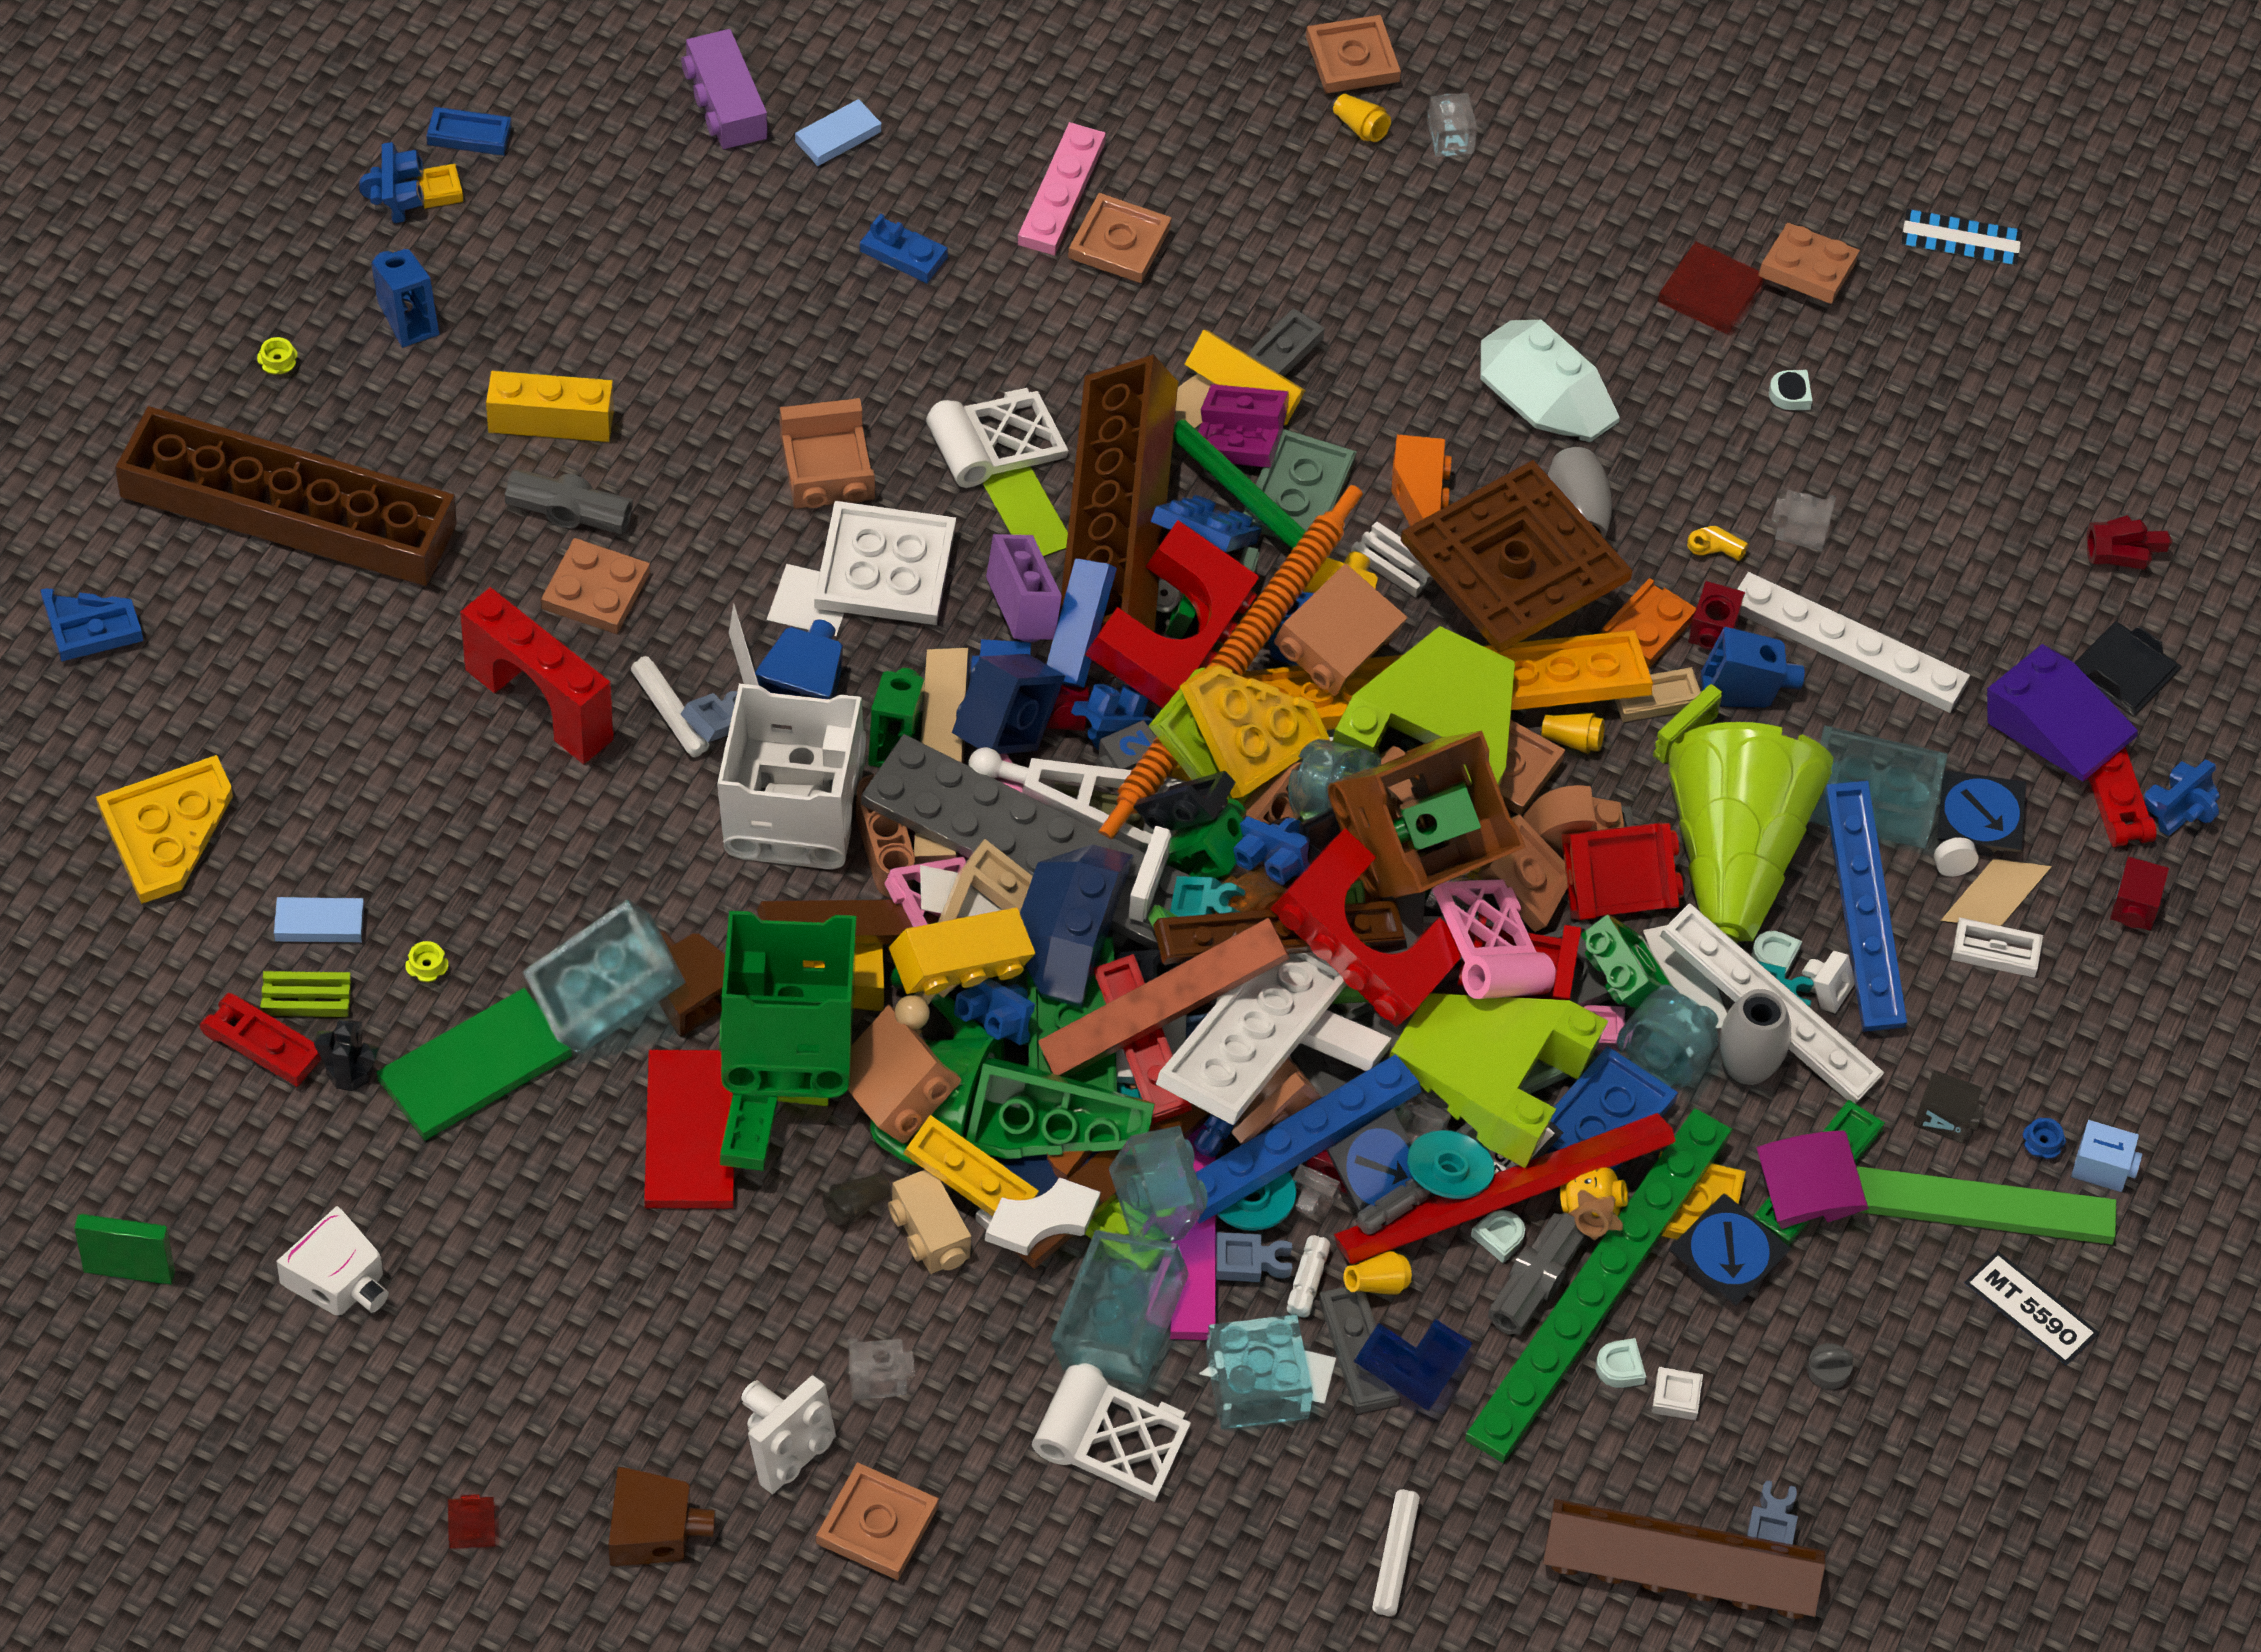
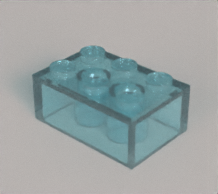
[1808,725,1948,849]
[523,899,686,1054]
[1050,1230,1189,1385]

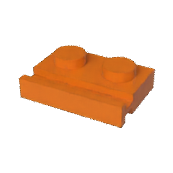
[1601,578,1696,669]

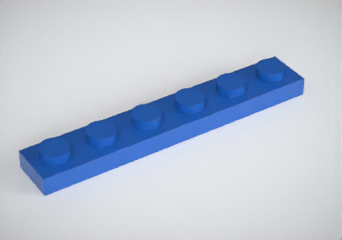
[1824,781,1907,1032]
[1174,1054,1421,1224]

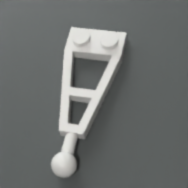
[969,747,1186,853]

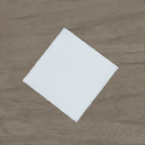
[767,564,845,636]

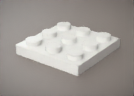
[814,501,956,625]

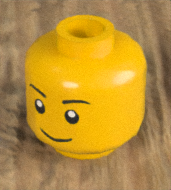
[1560,1167,1628,1217]

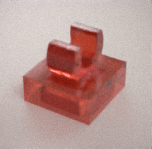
[448,1494,496,1549]

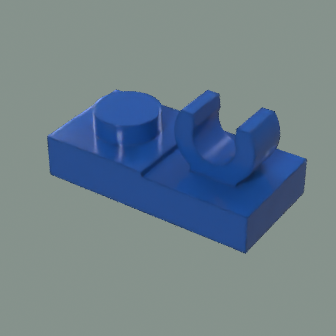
[860,213,948,284]

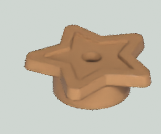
[1568,1190,1623,1240]

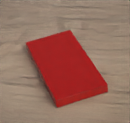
[644,1050,734,1209]

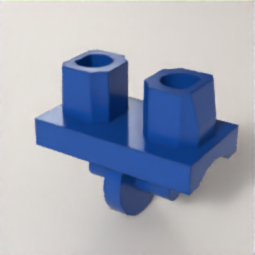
[359,142,424,223]
[1071,684,1153,750]
[2144,759,2220,836]
[1233,816,1310,885]
[954,978,1035,1045]

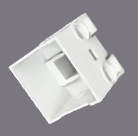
[717,683,866,869]

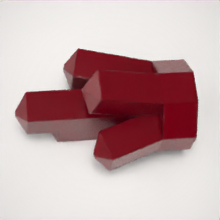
[2087,515,2173,570]

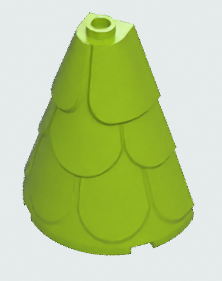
[1668,722,1834,944]

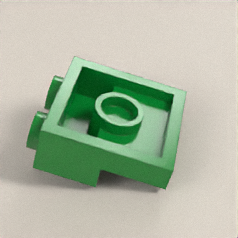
[1581,914,1683,1011]

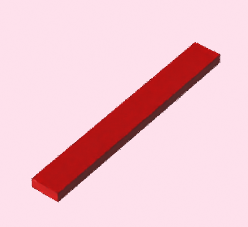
[1334,1113,1676,1264]

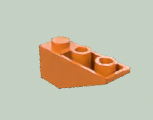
[1391,434,1452,526]

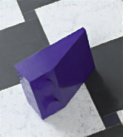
[1987,644,2138,781]

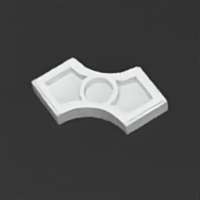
[985,1177,1101,1255]

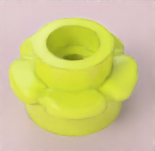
[257,337,297,375]
[405,941,448,982]

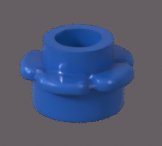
[2023,1118,2066,1159]

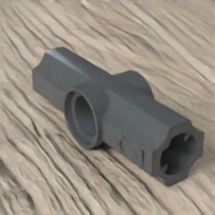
[505,469,633,534]
[1488,1213,1586,1335]

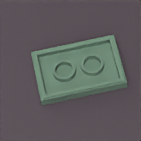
[1243,429,1357,539]

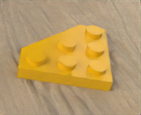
[1179,665,1330,798]
[96,755,233,904]

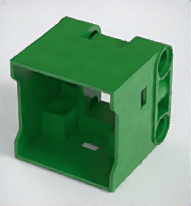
[719,911,856,1098]

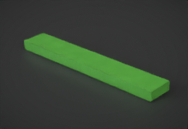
[1857,1166,2116,1245]

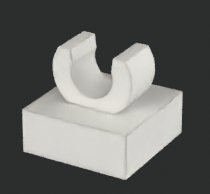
[1802,951,1855,1013]

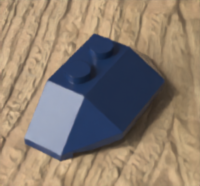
[1020,844,1134,1008]

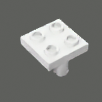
[741,1375,836,1495]

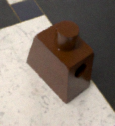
[646,931,725,1037]
[608,1467,716,1566]

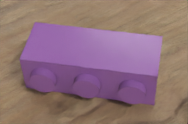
[681,29,767,149]
[986,534,1062,642]

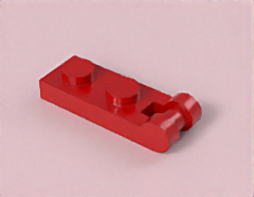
[2088,747,2156,847]
[199,993,321,1087]

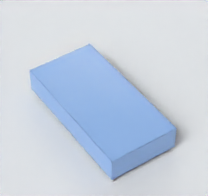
[795,99,881,166]
[274,897,364,943]

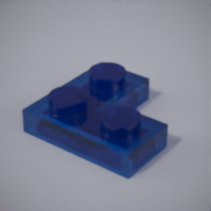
[1353,1318,1473,1411]

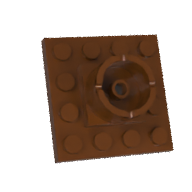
[1400,460,1633,653]

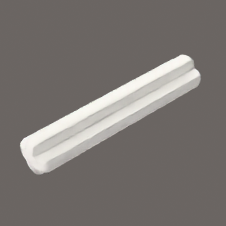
[631,656,709,757]
[1372,1489,1420,1617]

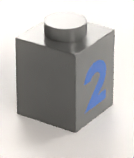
[1096,720,1156,792]

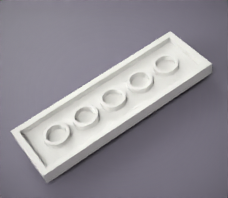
[1156,952,1347,1125]

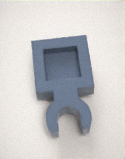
[680,691,737,743]
[1215,1232,1292,1282]
[1747,1480,1798,1545]

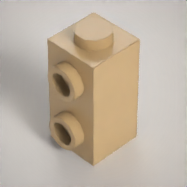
[888,1169,971,1274]

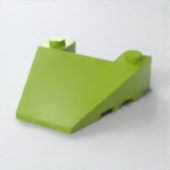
[1331,626,1515,787]
[1389,993,1608,1168]

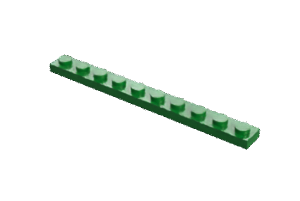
[1465,1108,1732,1464]

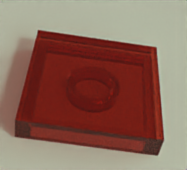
[1658,241,1764,334]

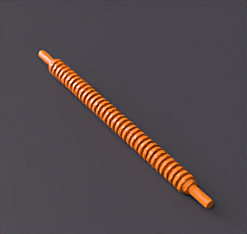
[1098,485,1363,840]

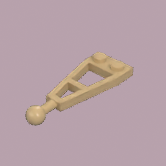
[895,839,1033,1030]

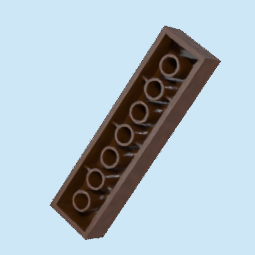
[1058,354,1178,633]
[115,406,457,586]

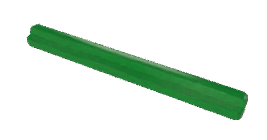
[1173,419,1306,550]

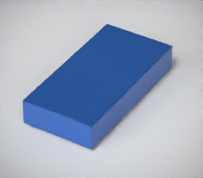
[426,107,512,156]

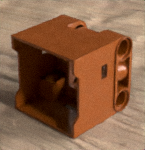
[1328,730,1526,899]

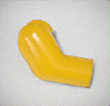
[1687,526,1749,561]

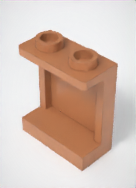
[780,398,875,509]
[1274,563,1408,696]
[848,1005,961,1143]
[1231,1057,1322,1145]

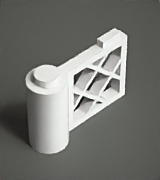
[926,388,1069,488]
[1032,1363,1191,1502]

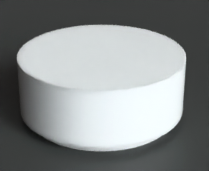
[1934,838,1979,877]

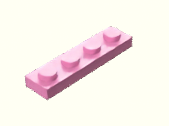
[1018,122,1106,256]

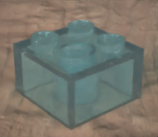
[1109,1126,1208,1249]
[1206,1314,1313,1429]

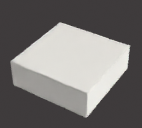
[1652,1367,1703,1421]

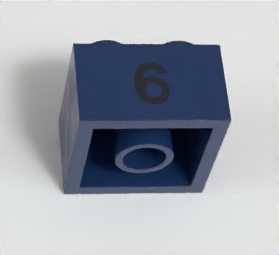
[952,654,1066,754]

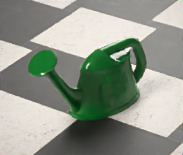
[870,967,1004,1166]

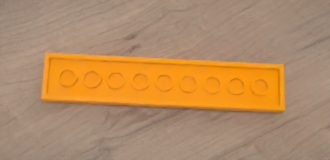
[1242,630,1653,730]

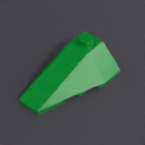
[966,1057,1155,1159]

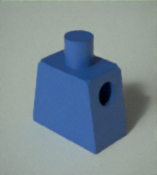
[371,249,439,348]
[755,619,843,700]
[1701,627,1805,708]

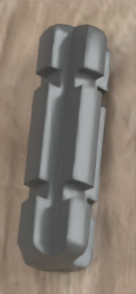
[1355,1178,1430,1235]

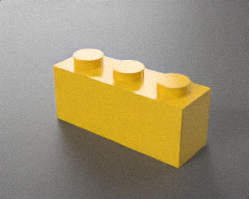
[486,371,614,442]
[889,907,1036,995]

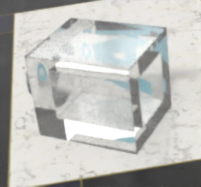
[1427,93,1477,157]

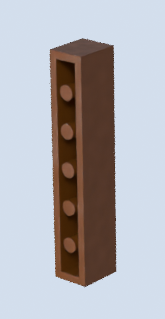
[1543,1499,1825,1619]

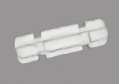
[1287,1235,1330,1318]

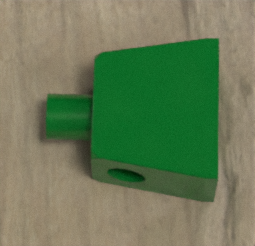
[868,668,925,767]
[1392,780,1481,850]
[1166,799,1246,878]

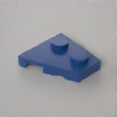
[40,588,143,661]

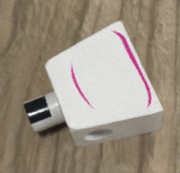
[277,1206,389,1315]

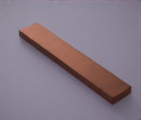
[1038,918,1290,1078]

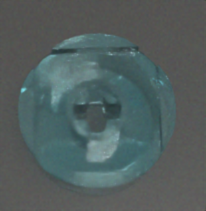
[1288,739,1381,821]
[1617,984,1719,1088]

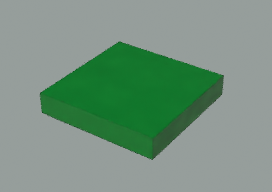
[74,1214,175,1285]

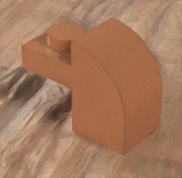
[1523,785,1624,857]

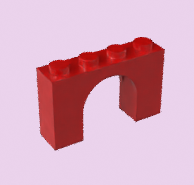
[1085,520,1260,708]
[460,587,614,765]
[1270,828,1462,1027]

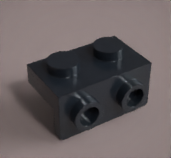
[1133,771,1236,831]

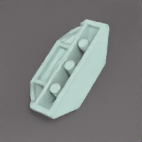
[1480,320,1620,442]

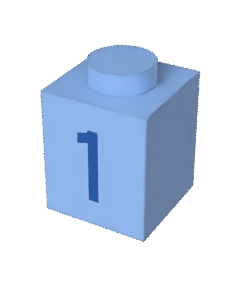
[2071,1120,2142,1192]

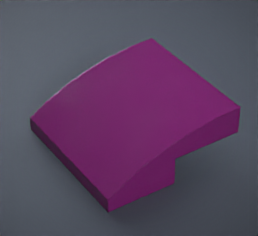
[1193,384,1289,467]
[1756,1131,1869,1229]

